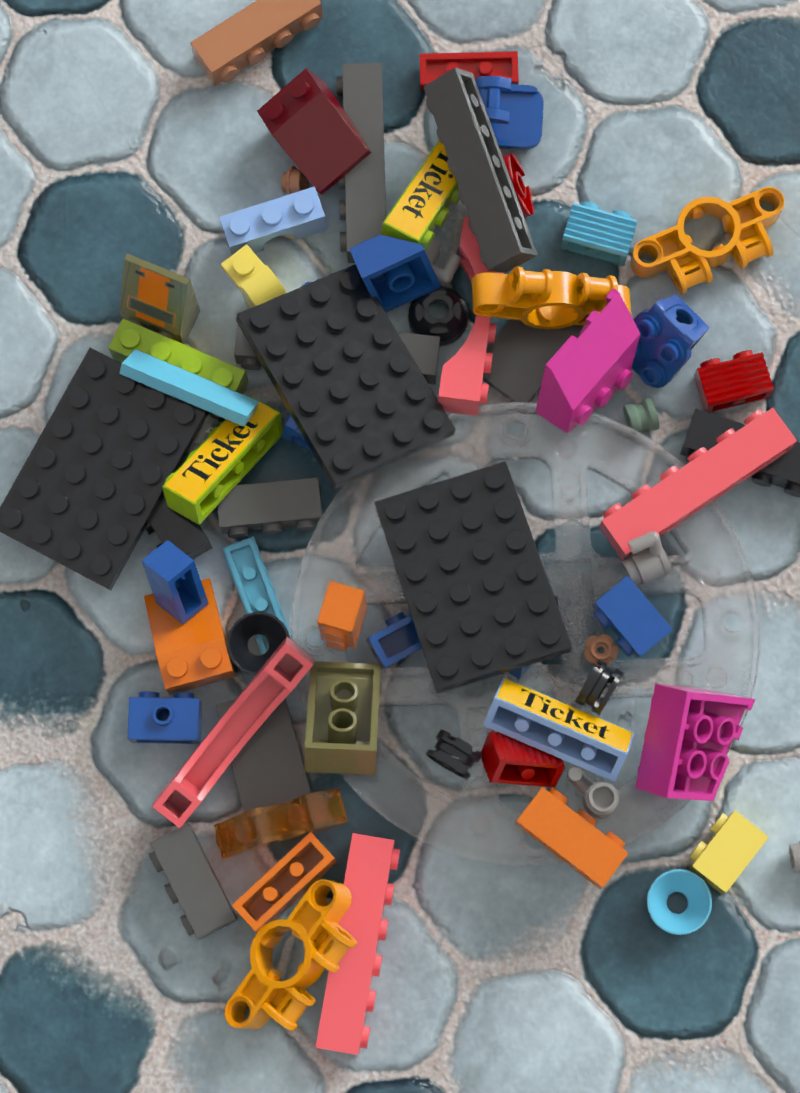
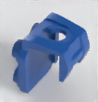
[475,76,544,150]
[632,295,710,388]

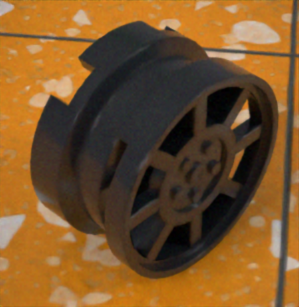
[575,659,624,716]
[426,729,483,780]

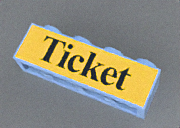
[483,677,635,782]

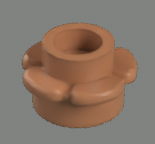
[281,166,308,195]
[584,633,618,667]

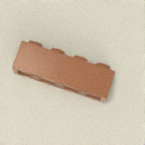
[190,0,323,86]

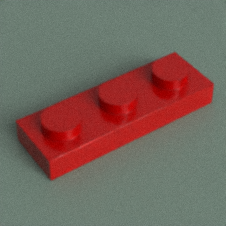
[419,51,519,90]

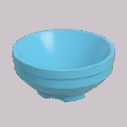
[647,869,712,935]

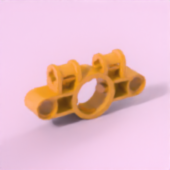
[630,187,785,295]
[471,266,631,329]
[224,879,357,1031]

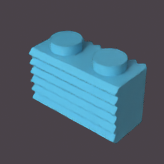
[561,201,638,266]

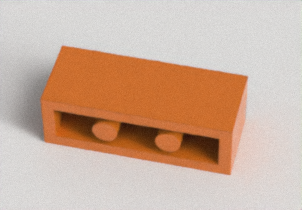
[317,581,367,652]
[515,787,629,889]
[232,832,338,933]

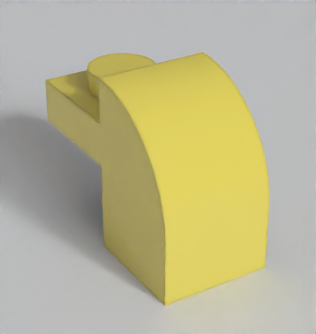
[221,244,286,308]

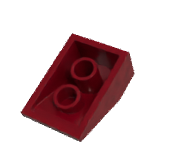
[257,68,372,195]

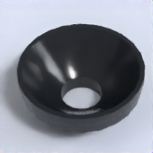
[408,286,469,346]
[227,612,290,675]

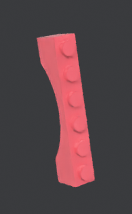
[438,217,504,416]
[152,637,314,828]

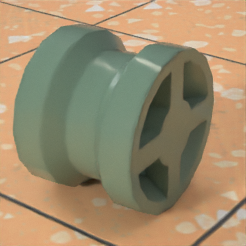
[623,397,659,437]

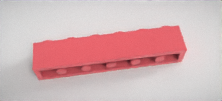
[599,408,797,561]
[315,833,400,1055]

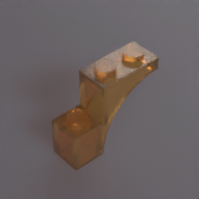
[214,788,348,859]

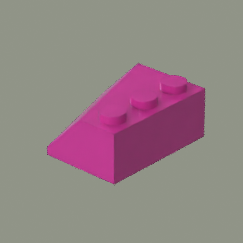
[535,288,640,434]
[635,683,755,801]

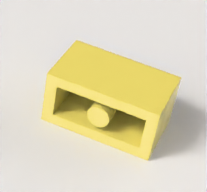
[688,810,769,895]

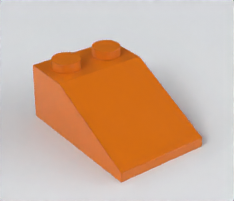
[144,578,236,695]

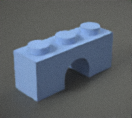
[219,186,327,256]

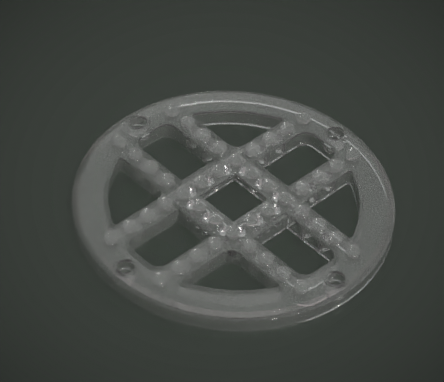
[291,402,760,867]

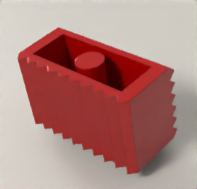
[694,350,774,413]
[480,730,565,788]

